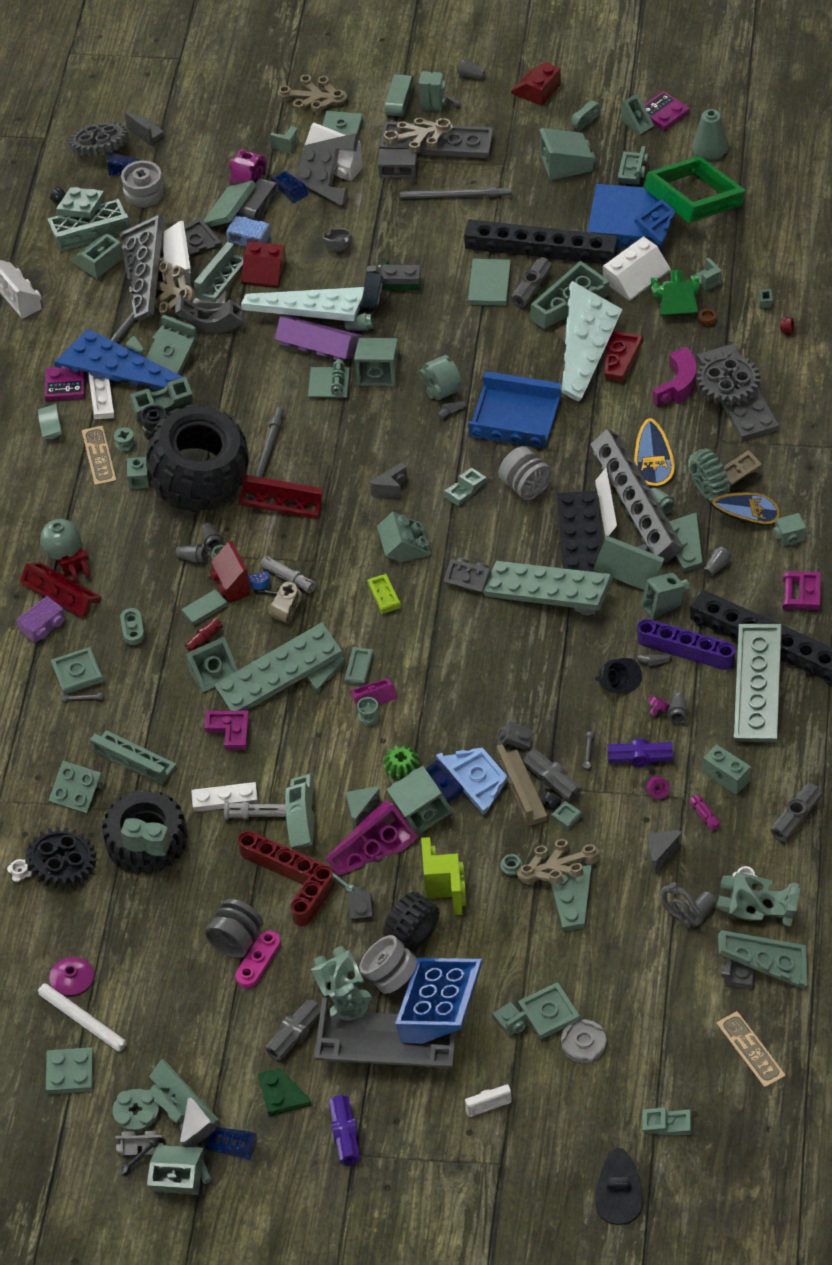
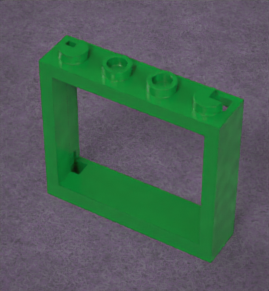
[643,156,746,223]

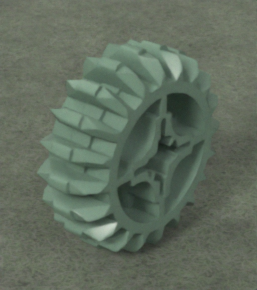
[688,448,730,503]

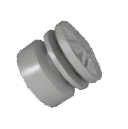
[498,446,552,500]

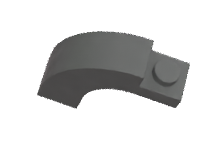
[175,296,244,334]

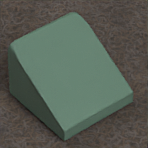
[126,336,144,357]

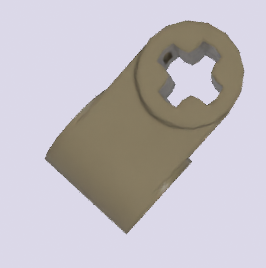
[268,581,302,624]

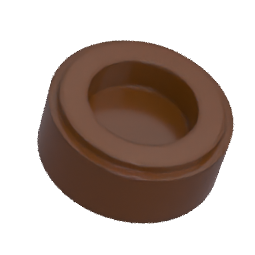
[698,308,717,327]

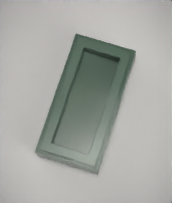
[181,590,227,626]
[344,647,374,686]

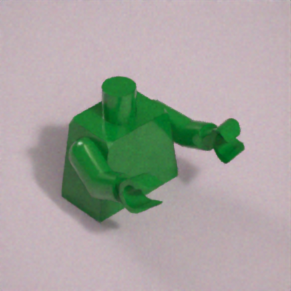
[650,269,701,315]

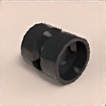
[140,405,166,441]

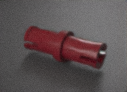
[185,617,223,652]

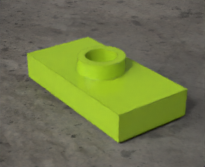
[367,574,401,614]

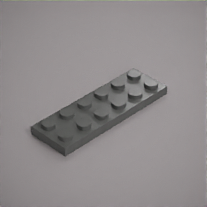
[379,121,493,159]
[697,344,779,441]

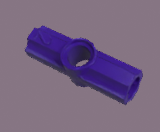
[608,739,673,767]
[329,1095,360,1166]

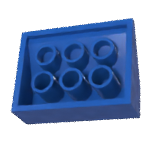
[395,958,483,1043]

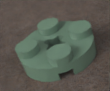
[113,1089,159,1134]

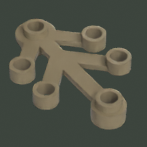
[278,74,347,113]
[384,118,452,153]
[154,261,196,314]
[517,839,600,884]

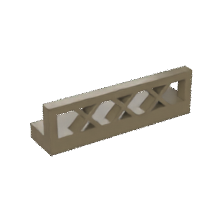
[497,744,547,827]

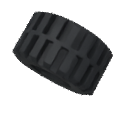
[383,891,440,952]

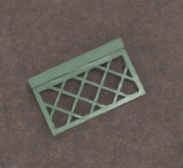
[47,199,131,252]

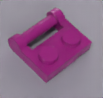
[782,571,820,611]

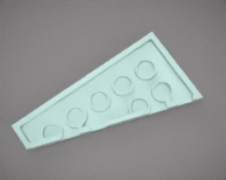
[562,281,622,402]
[241,287,364,321]

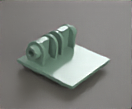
[308,359,350,398]
[48,761,103,813]

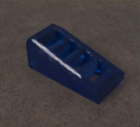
[106,153,143,176]
[270,171,308,203]
[206,1127,258,1160]

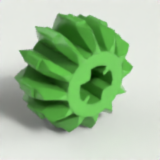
[383,745,420,781]

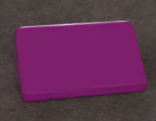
[349,678,397,710]

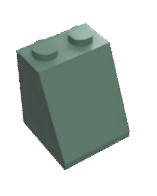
[539,128,596,181]
[354,338,399,386]
[387,766,453,835]

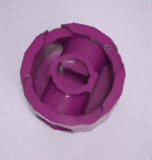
[229,149,267,185]

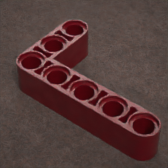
[238,831,334,926]

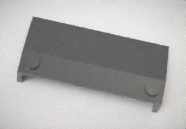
[315,998,458,1068]

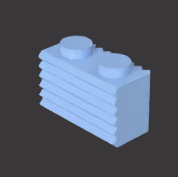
[226,215,271,246]

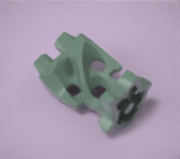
[716,873,800,927]
[311,946,372,1021]

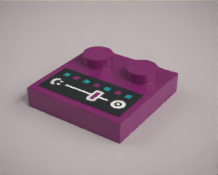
[644,91,690,132]
[45,367,85,402]

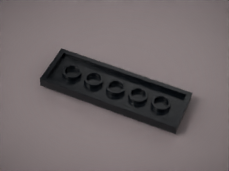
[557,491,602,573]

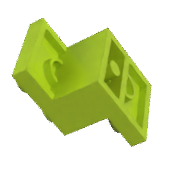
[421,837,466,916]

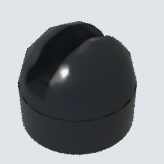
[50,187,66,203]
[542,791,561,809]

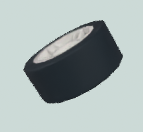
[361,272,383,311]

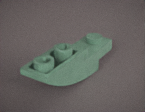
[285,773,315,850]

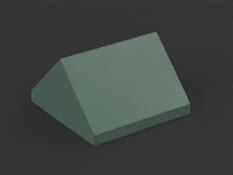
[186,637,238,692]

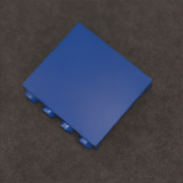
[587,184,664,251]
[468,371,562,449]

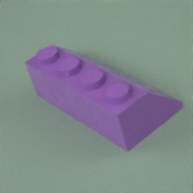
[275,317,363,361]

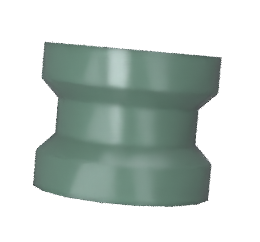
[114,427,135,453]

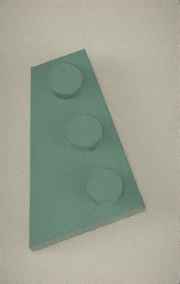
[669,513,702,573]
[550,865,592,932]

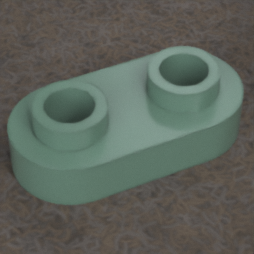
[571,101,601,130]
[120,608,144,645]

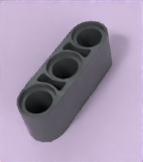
[237,178,279,221]

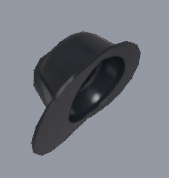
[595,658,642,693]

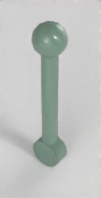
[324,863,354,893]

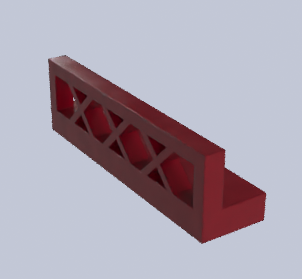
[239,475,323,519]
[20,562,102,617]

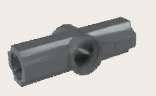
[511,257,552,308]
[523,750,582,802]
[770,783,822,841]
[265,999,321,1061]

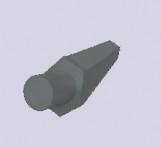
[437,402,467,420]
[638,653,672,666]

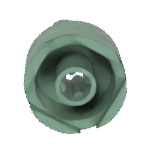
[418,355,462,400]

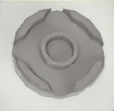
[561,1019,607,1063]

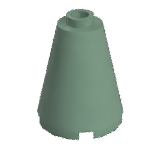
[692,109,729,161]

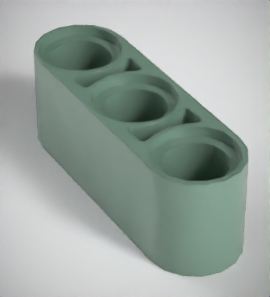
[384,74,413,117]

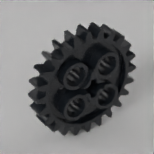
[25,827,96,889]

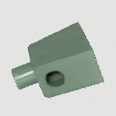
[641,573,691,620]

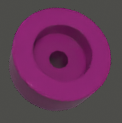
[648,695,670,717]
[646,776,670,799]

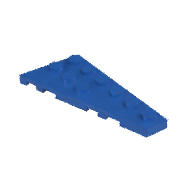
[54,329,183,391]

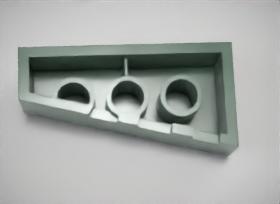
[529,261,610,329]

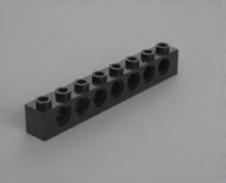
[464,219,617,264]
[690,589,832,683]

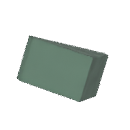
[622,93,654,135]
[346,786,381,829]

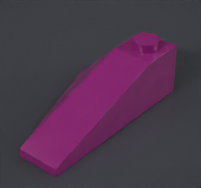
[325,800,419,876]

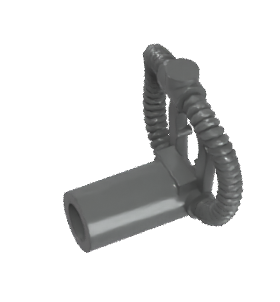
[660,882,717,928]

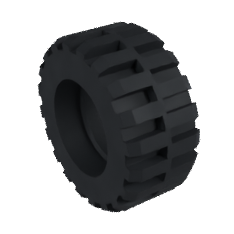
[102,789,188,874]

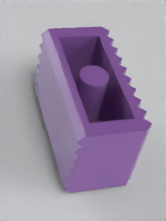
[16,596,65,643]

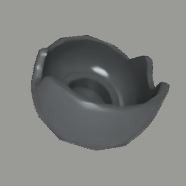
[323,228,353,252]

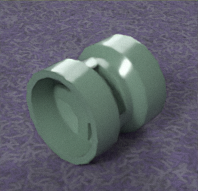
[357,697,379,726]

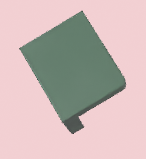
[270,126,299,153]
[697,258,722,292]

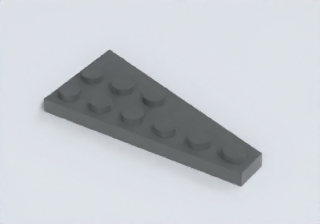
[119,215,164,321]

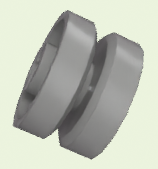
[121,160,164,208]
[359,935,417,994]

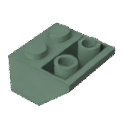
[70,234,124,279]
[377,511,431,562]
[147,1145,204,1195]

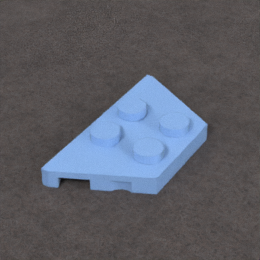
[436,748,507,815]

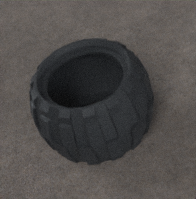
[146,405,249,512]

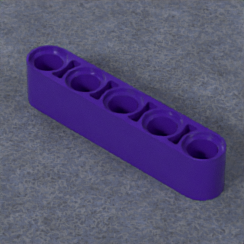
[637,619,736,670]

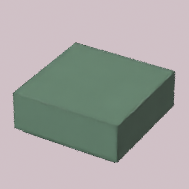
[551,801,582,830]

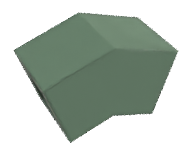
[757,289,773,308]

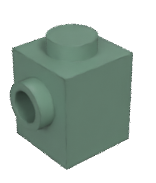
[127,457,149,489]
[773,513,806,547]

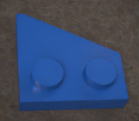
[634,199,675,246]

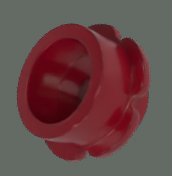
[780,316,795,336]

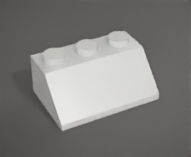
[303,123,363,181]
[160,221,191,288]
[603,236,671,301]
[0,260,42,319]

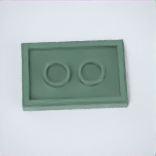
[203,180,256,227]
[468,259,511,306]
[593,536,664,590]

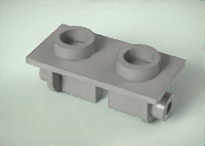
[115,1131,165,1156]

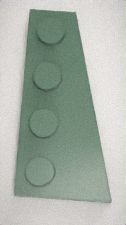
[718,930,807,990]

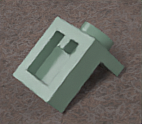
[492,1002,527,1037]

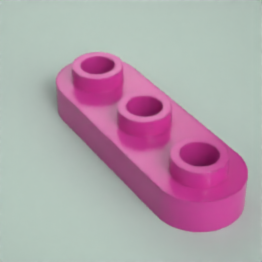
[236,931,281,989]

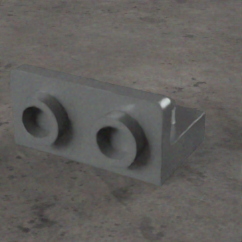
[443,557,491,593]
[721,956,754,989]

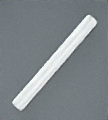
[38,984,126,1051]

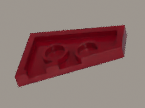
[604,331,644,381]

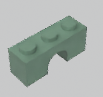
[130,377,192,420]

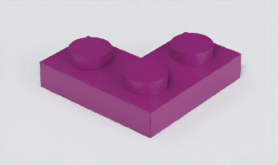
[205,711,249,750]

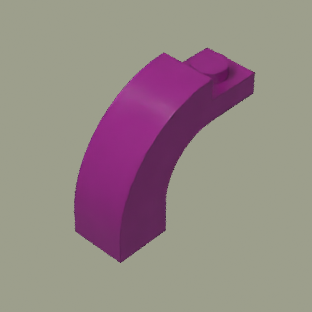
[653,347,696,407]

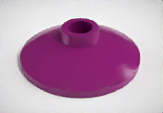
[49,957,94,997]

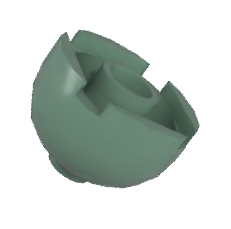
[40,519,81,560]

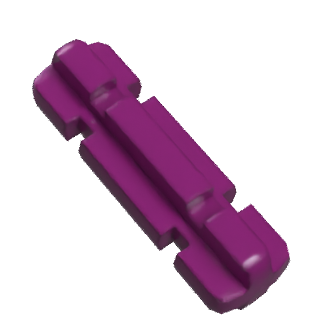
[689,794,720,831]

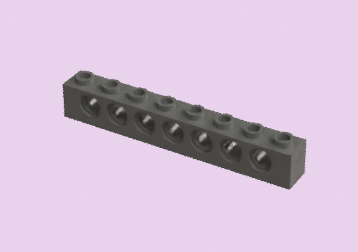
[590,429,684,564]

